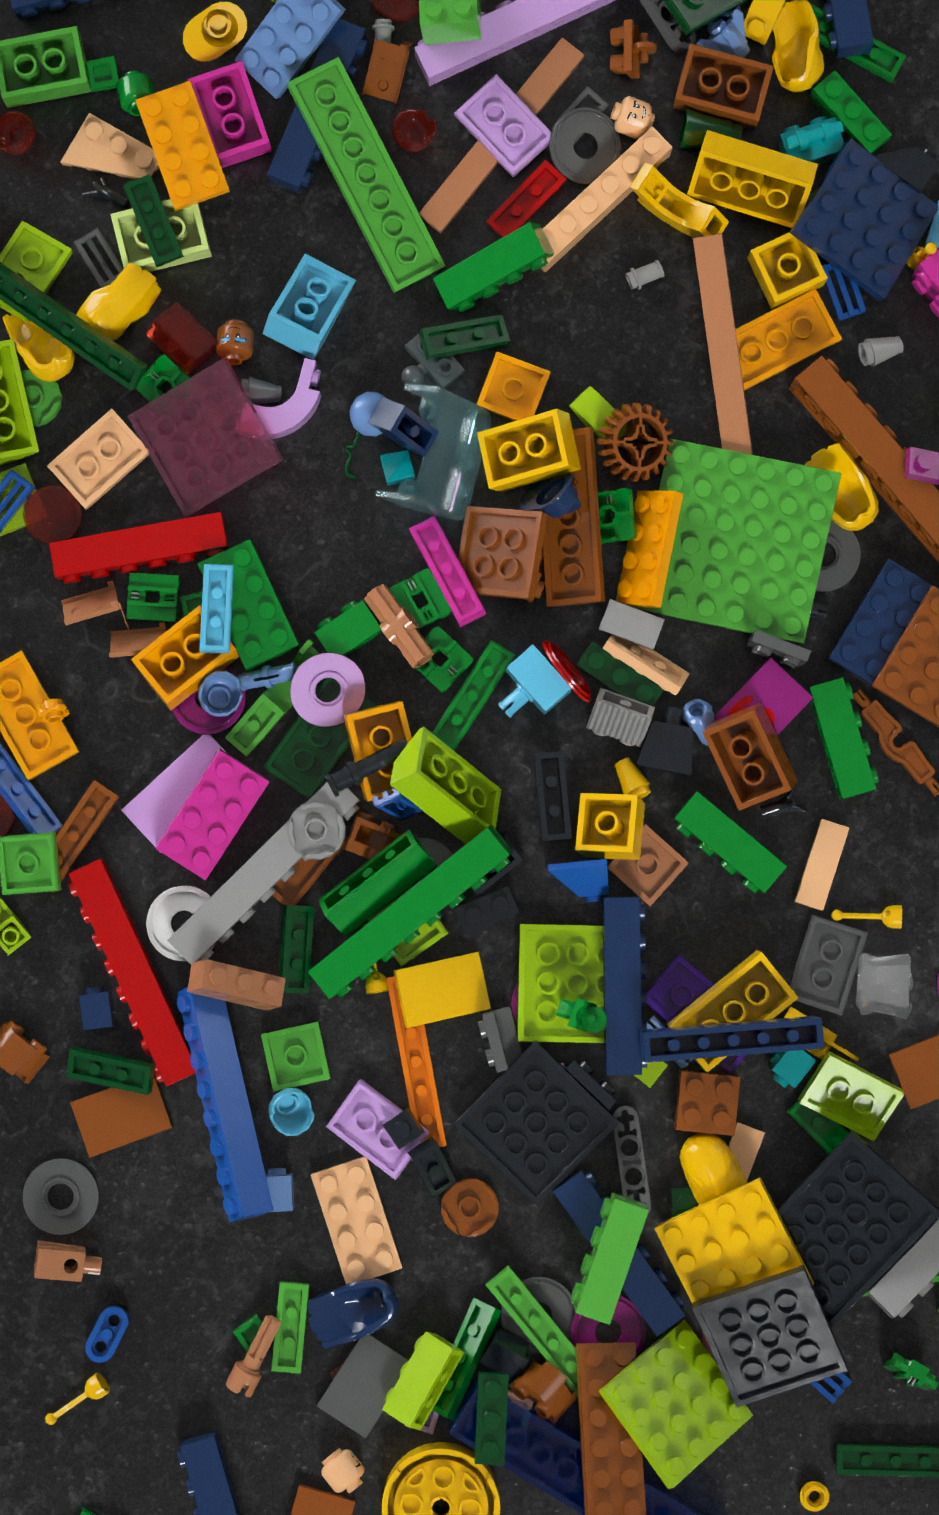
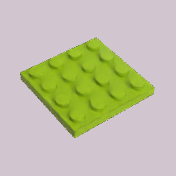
[517,924,604,1043]
[599,1319,753,1489]

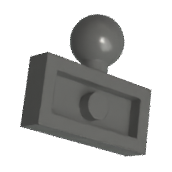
[402,327,465,391]

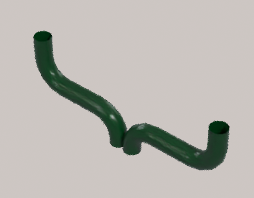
[344,431,361,479]

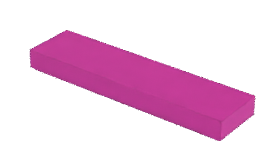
[409,516,486,627]

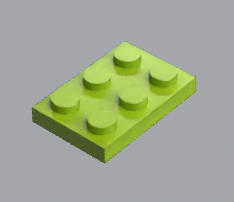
[0,221,72,323]
[798,1051,905,1141]

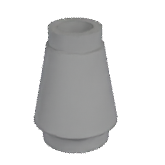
[858,336,903,367]

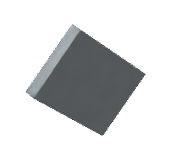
[789,915,868,1016]
[317,1334,410,1438]

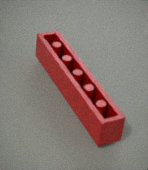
[49,512,229,584]

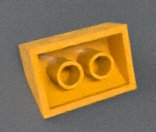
[131,605,239,711]

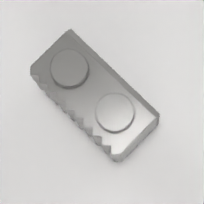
[586,688,655,747]

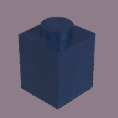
[79,986,116,1030]

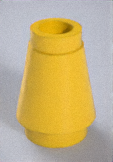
[614,757,651,799]

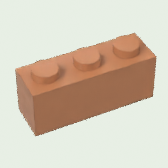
[187,959,286,1010]

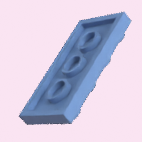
[235,0,346,99]

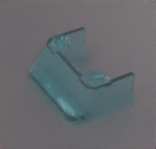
[375,383,491,520]

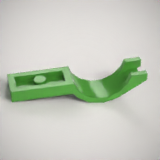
[225,639,320,757]

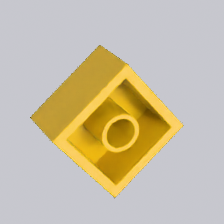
[747,232,828,310]
[575,793,645,860]

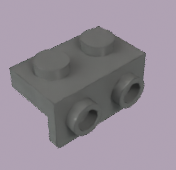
[478,1006,522,1072]

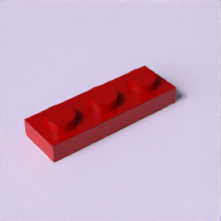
[486,160,566,238]

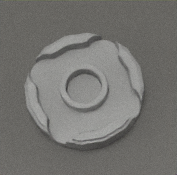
[287,801,346,860]

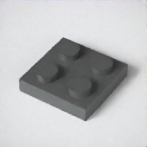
[747,630,811,669]

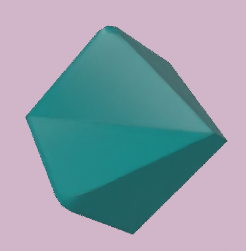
[380,450,415,486]

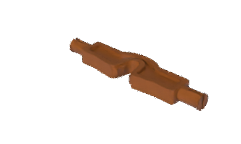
[853,688,939,797]

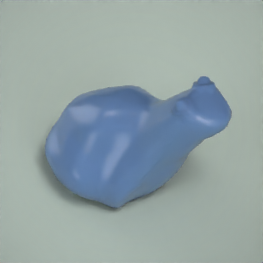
[682,699,714,746]

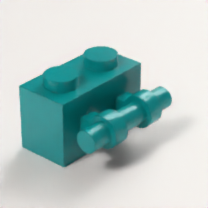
[777,116,844,164]

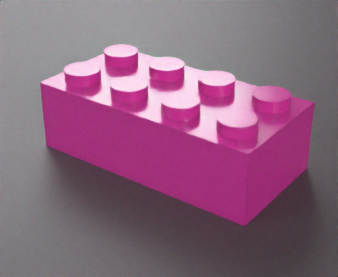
[156,748,269,880]

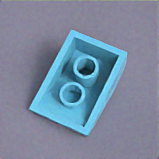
[262,254,356,360]

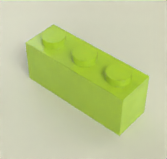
[382,1331,465,1430]

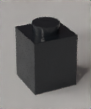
[480,1326,530,1380]

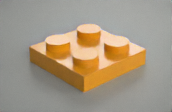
[476,351,551,421]

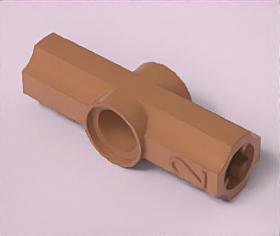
[364,584,435,669]

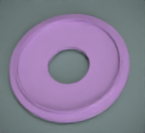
[290,653,365,727]

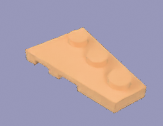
[60,113,159,180]

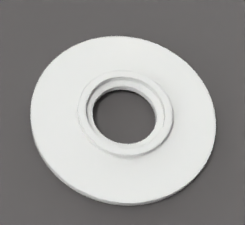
[146,886,215,961]

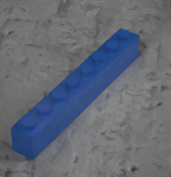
[177,987,274,1222]

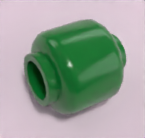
[116,71,155,116]

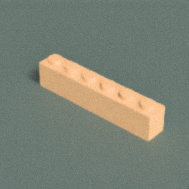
[541,126,672,272]

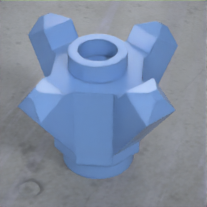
[697,9,750,58]

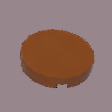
[441,1178,499,1237]

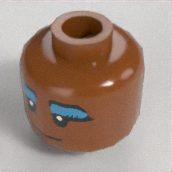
[216,319,254,365]

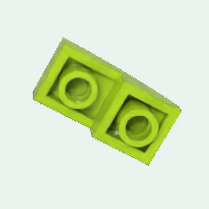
[569,386,628,439]
[0,896,31,956]

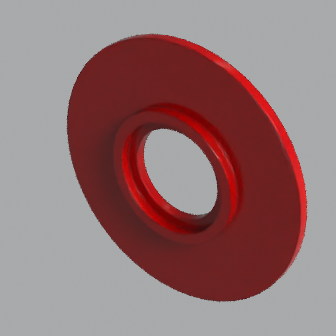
[542,640,592,703]

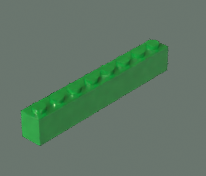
[308,825,513,999]

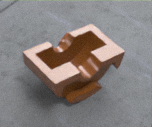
[342,811,402,859]
[0,1020,50,1084]
[509,1359,576,1424]

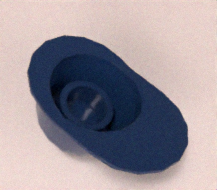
[519,473,581,518]

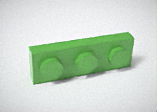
[271,1281,310,1374]

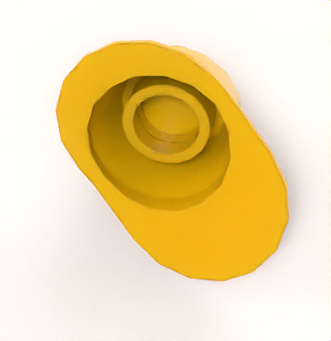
[183,1,247,61]

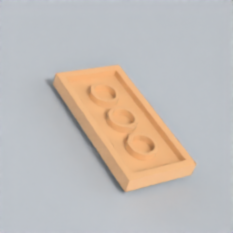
[311,1156,403,1284]

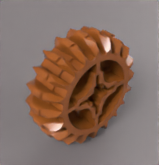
[596,403,675,481]

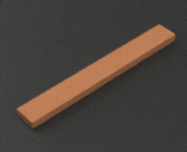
[419,37,584,234]
[693,234,753,455]

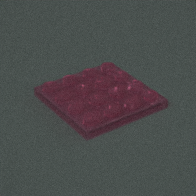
[128,358,284,517]

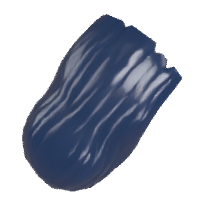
[307,1279,399,1350]

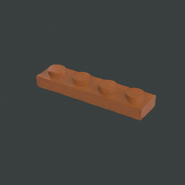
[50,780,120,893]

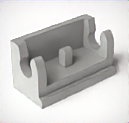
[599,599,665,650]

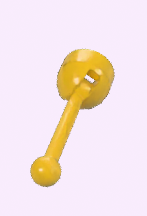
[906,242,937,270]
[831,905,902,929]
[363,923,389,994]
[45,1373,110,1425]

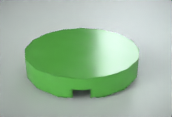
[21,370,62,427]

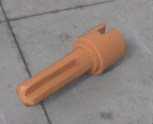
[226,1315,281,1397]

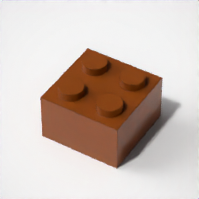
[674,1069,740,1136]

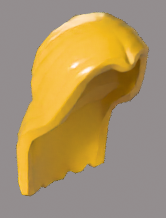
[772,0,824,92]
[76,263,161,341]
[2,314,75,382]
[805,443,879,531]
[680,1132,748,1205]

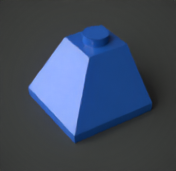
[546,859,609,902]

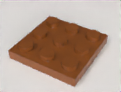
[458,506,548,600]

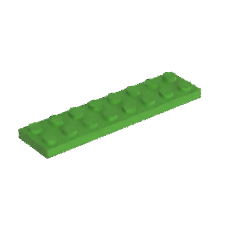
[286,57,446,293]

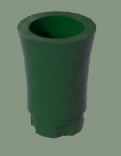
[679,108,743,149]

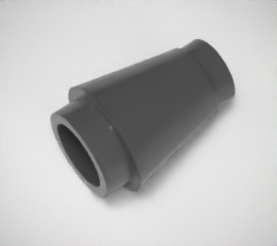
[239,376,282,404]

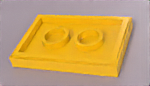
[393,952,491,1028]

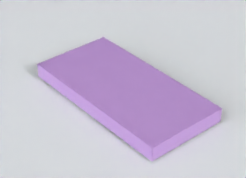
[121,735,227,853]

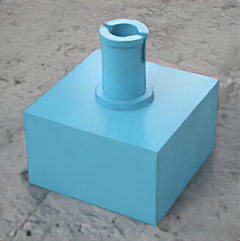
[498,644,571,718]

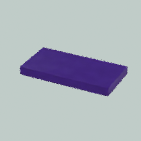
[646,954,746,1074]

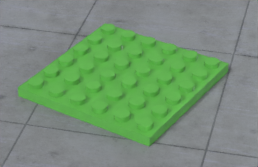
[633,438,842,645]

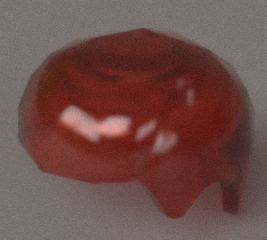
[392,109,437,152]
[0,111,36,155]

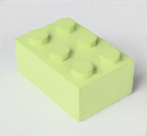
[111,199,212,272]

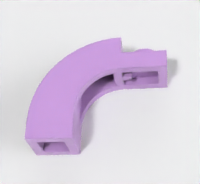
[238,358,321,439]

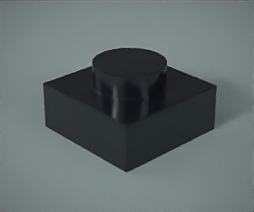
[383,1108,425,1150]

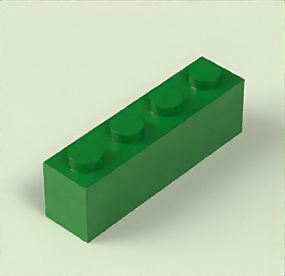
[433,222,554,312]
[806,677,879,800]
[673,792,787,894]
[318,829,437,936]

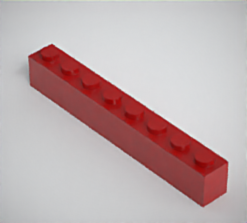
[67,859,195,1087]

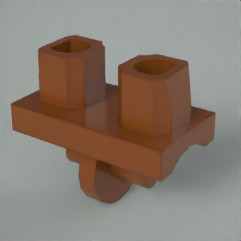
[610,19,657,79]

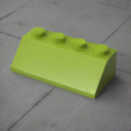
[0,339,39,465]
[390,727,502,844]

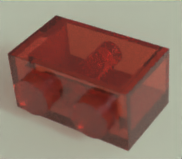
[146,302,218,375]

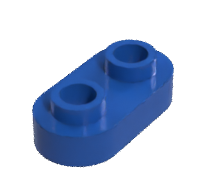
[85,1305,129,1363]

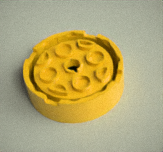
[382,1442,500,1515]

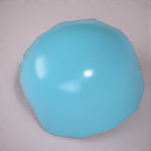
[268,1088,315,1136]

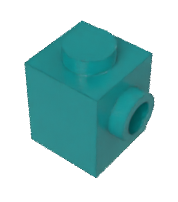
[769,1050,816,1088]

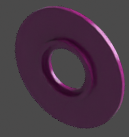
[172,666,246,735]
[570,1296,646,1356]

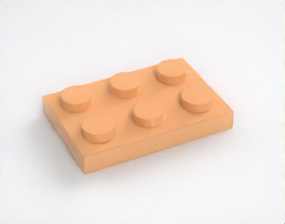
[47,408,151,510]

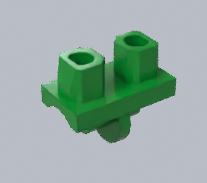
[556,998,608,1033]

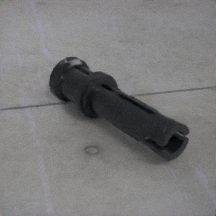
[324,737,408,798]

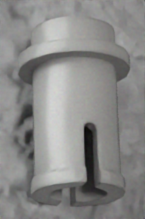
[372,19,395,43]
[625,260,664,290]

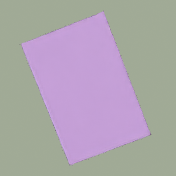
[454,74,551,177]
[326,1079,430,1180]

